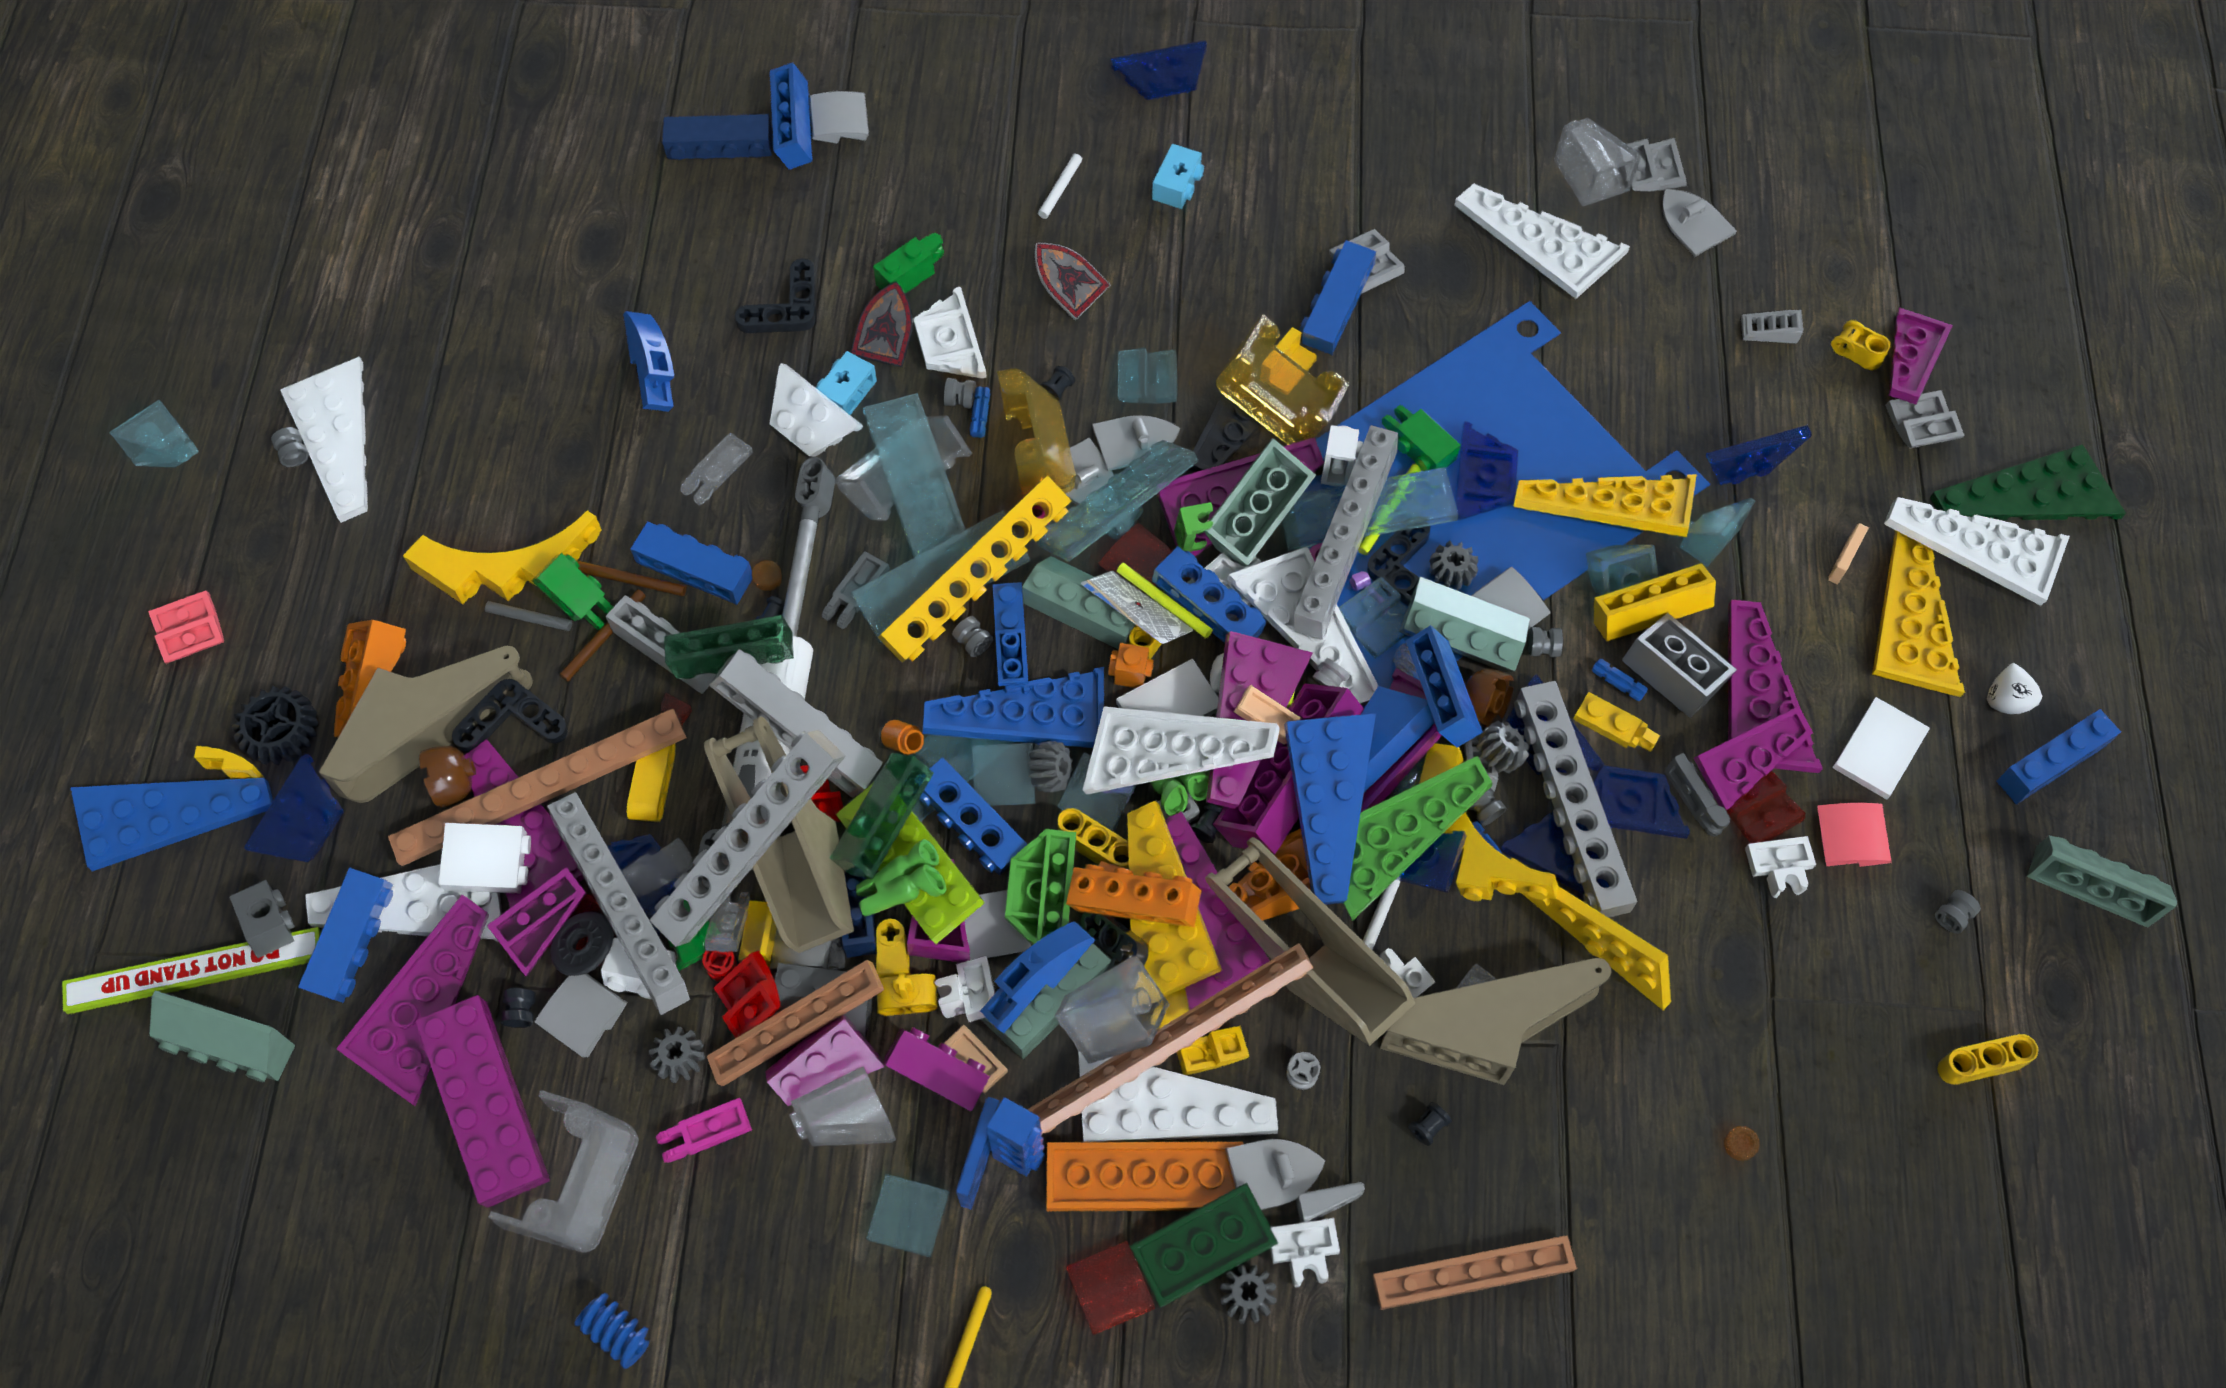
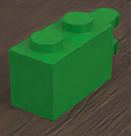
[873,233,944,294]
[1381,404,1461,478]
[531,553,614,630]

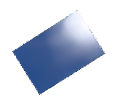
[956,1097,1000,1210]

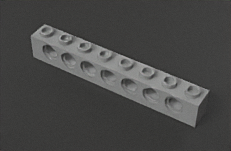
[1294,425,1398,640]
[1514,681,1637,918]
[649,730,846,947]
[547,792,690,1015]

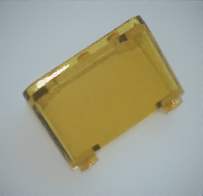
[1216,314,1350,445]
[997,369,1076,498]

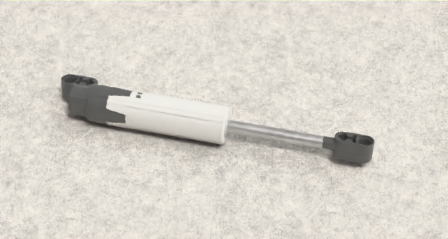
[698,457,835,889]

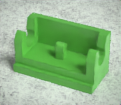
[1174,502,1214,552]

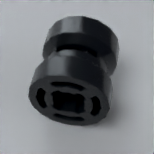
[500,988,536,1028]

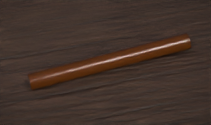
[576,560,687,597]
[559,589,646,682]

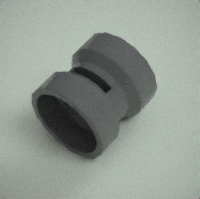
[944,378,976,409]
[271,427,309,467]
[952,616,993,657]
[1528,627,1563,657]
[1469,788,1507,826]
[1935,890,1981,934]

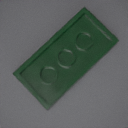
[1130,1182,1279,1308]

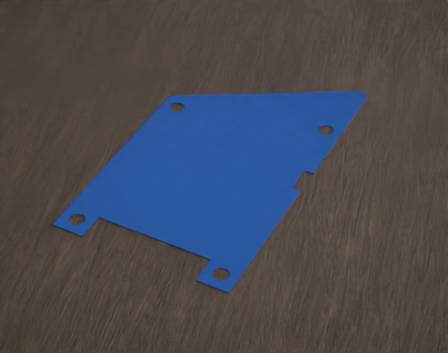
[1293,301,1710,708]

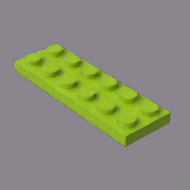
[836,775,985,944]

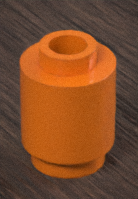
[881,720,924,755]

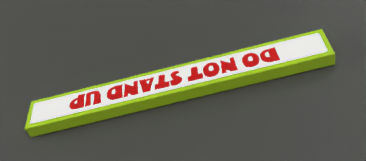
[62,927,322,1014]

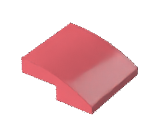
[148,590,224,664]
[1817,803,1892,867]

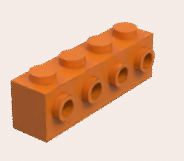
[1066,864,1202,927]

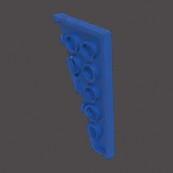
[922,667,1104,748]
[1284,713,1376,905]
[71,778,275,871]

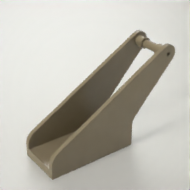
[319,646,533,803]
[704,716,854,953]
[1205,837,1416,1046]
[1380,958,1611,1085]

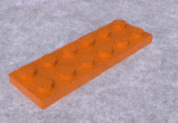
[1047,1142,1243,1211]

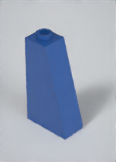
[1361,686,1435,793]

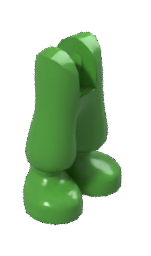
[1150,772,1209,816]
[856,839,946,916]

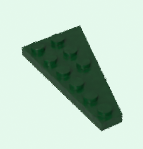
[1930,445,2126,520]

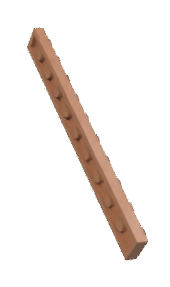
[388,708,687,866]
[1027,943,1313,1134]

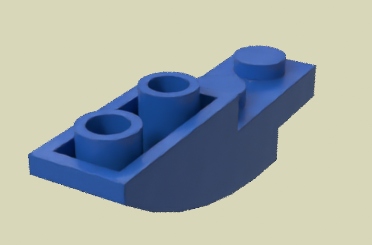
[623,311,675,412]
[993,582,1029,686]
[980,921,1095,1033]

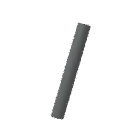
[485,601,572,631]

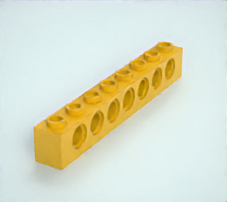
[878,475,1071,662]

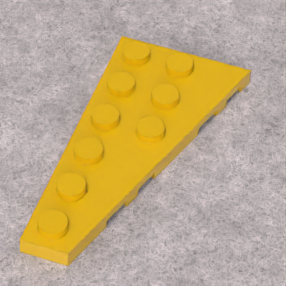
[1514,474,1697,537]
[1872,530,1965,697]
[1127,801,1222,1009]
[1511,857,1671,1011]

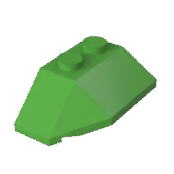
[1005,829,1076,945]

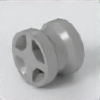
[1312,658,1351,687]
[1286,1052,1320,1090]

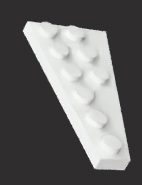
[1455,184,1630,299]
[280,357,368,522]
[1884,497,2069,606]
[1227,547,1378,706]
[1083,706,1280,795]
[306,864,503,942]
[1078,1047,1278,1142]

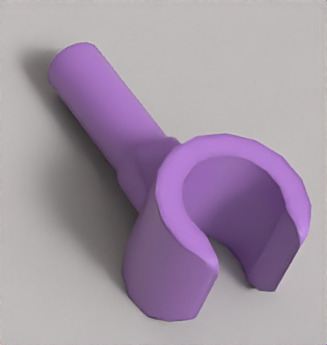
[1349,571,1385,607]

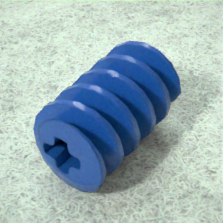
[575,1293,650,1369]

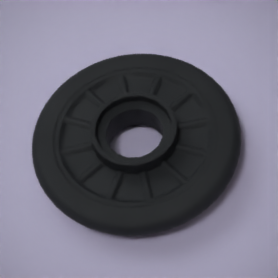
[551,912,613,976]

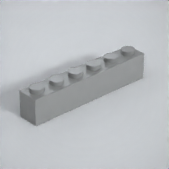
[709,649,883,798]

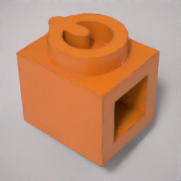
[1108,643,1154,688]

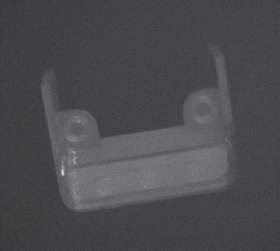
[835,416,972,521]
[488,1090,638,1252]

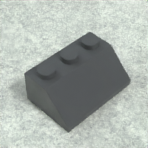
[1622,613,1737,718]
[771,963,874,1039]

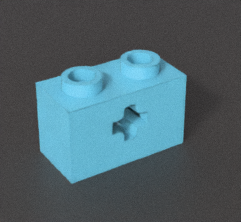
[1152,144,1204,209]
[816,351,877,415]

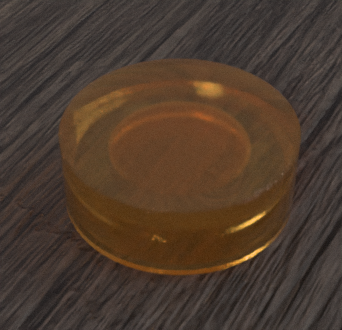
[752,560,782,590]
[1724,1126,1760,1161]

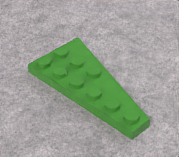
[1343,756,1492,921]

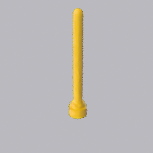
[944,1286,992,1388]

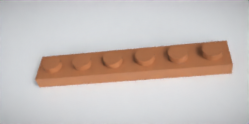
[707,960,884,1086]
[1372,1235,1577,1310]

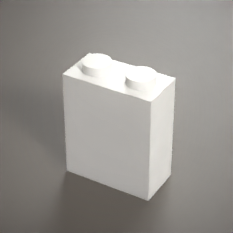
[438,823,531,894]

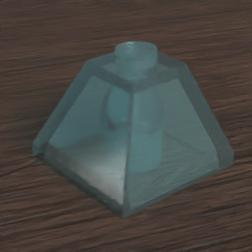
[109,400,199,468]
[1680,498,1755,567]
[1586,545,1658,596]

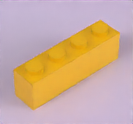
[1594,563,1716,641]

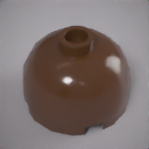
[1464,669,1514,729]
[419,746,476,808]

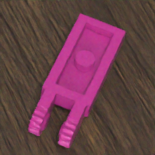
[656,1098,752,1163]

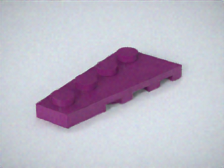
[1889,308,1953,405]
[1693,706,1813,811]

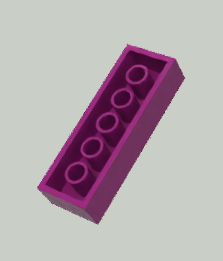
[1213,684,1364,855]
[415,995,550,1208]

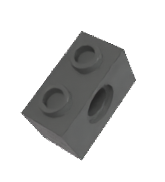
[229,880,295,958]

